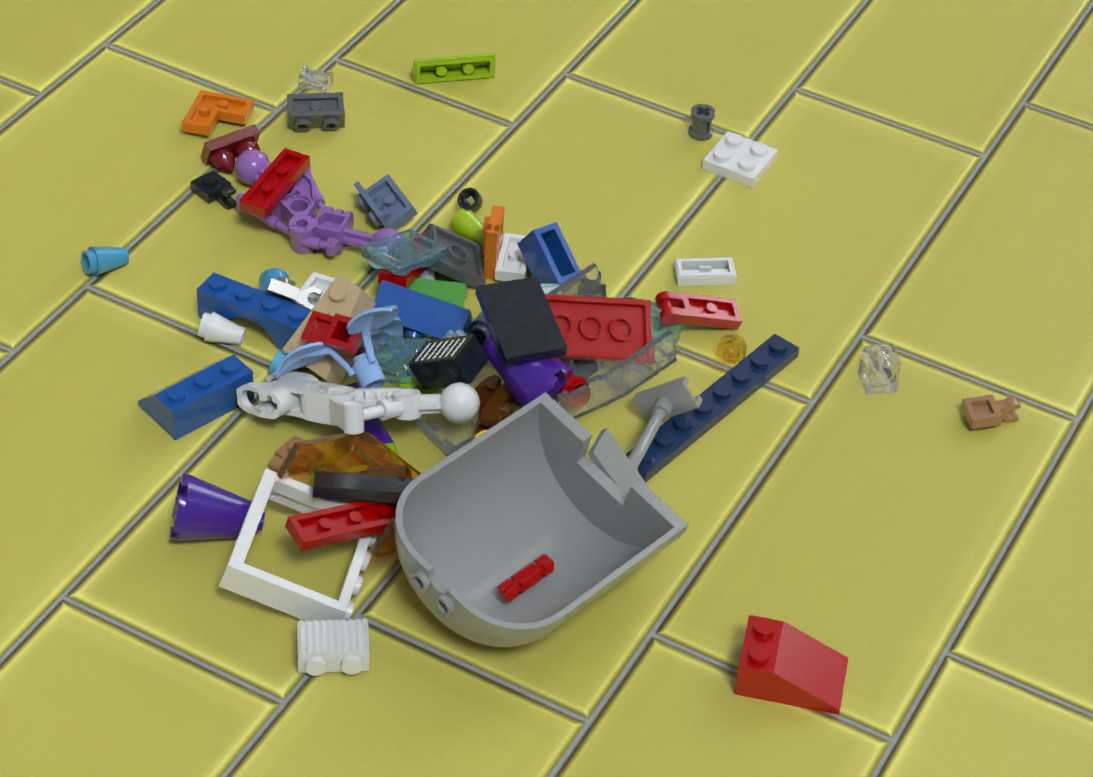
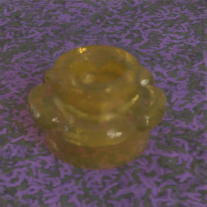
[717,334,747,364]

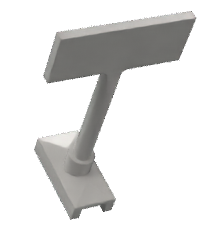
[588,376,703,495]

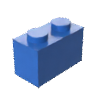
[517,222,583,291]

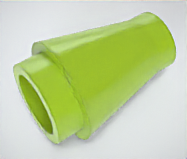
[449,209,486,247]

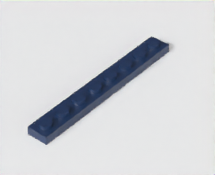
[626,334,800,482]

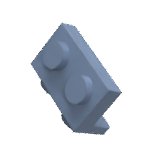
[353,174,418,230]

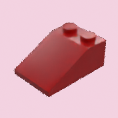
[734,615,848,715]

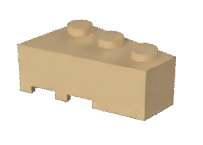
[282,274,376,385]

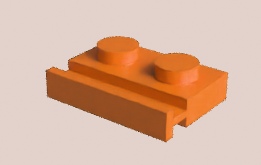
[481,205,505,280]

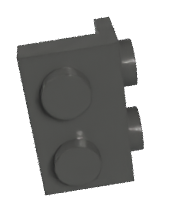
[287,92,345,131]

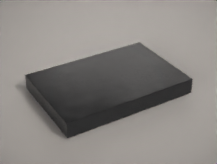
[475,276,568,365]

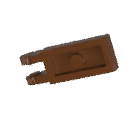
[475,383,520,435]

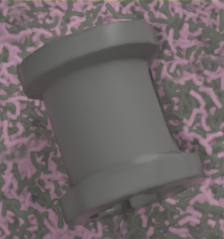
[688,104,715,141]

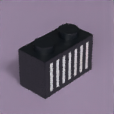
[408,334,489,390]

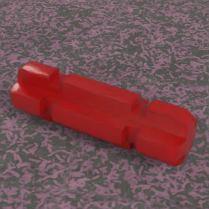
[497,554,555,602]

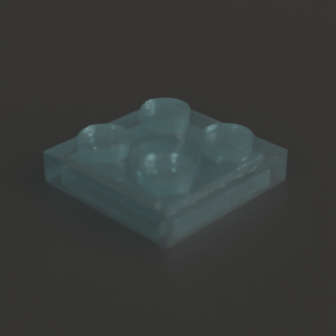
[361,229,447,275]

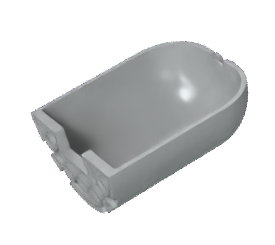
[394,392,689,648]

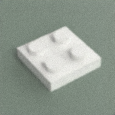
[702,131,778,188]

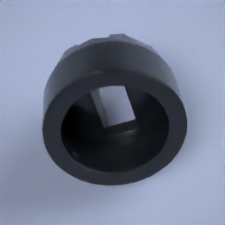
[457,187,483,213]

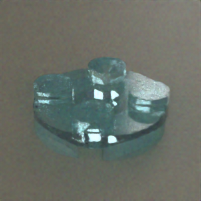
[374,335,431,384]

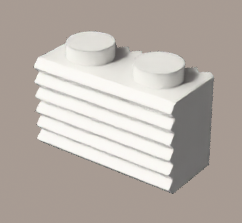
[297,618,370,676]

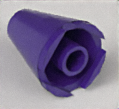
[484,334,573,408]
[169,473,265,541]

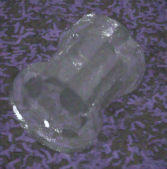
[298,65,333,93]

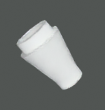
[198,312,246,346]

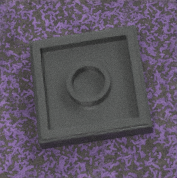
[424,223,486,288]

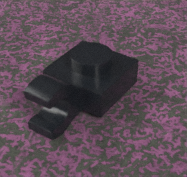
[190,170,237,210]

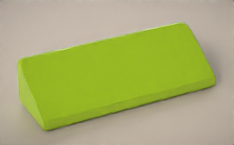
[411,53,496,84]

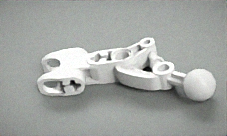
[236,371,480,435]

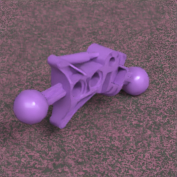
[235,149,407,261]

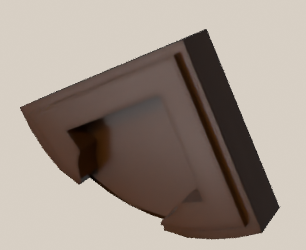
[475,374,502,413]

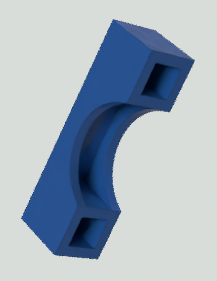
[197,272,311,352]

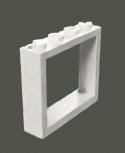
[219,468,378,622]

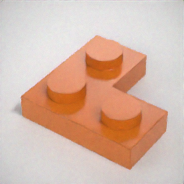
[182,90,254,136]

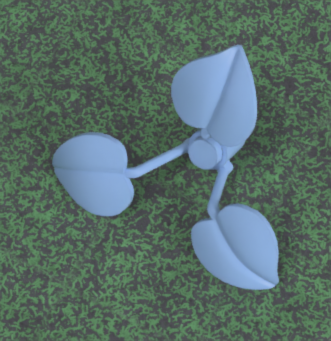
[275,305,404,388]

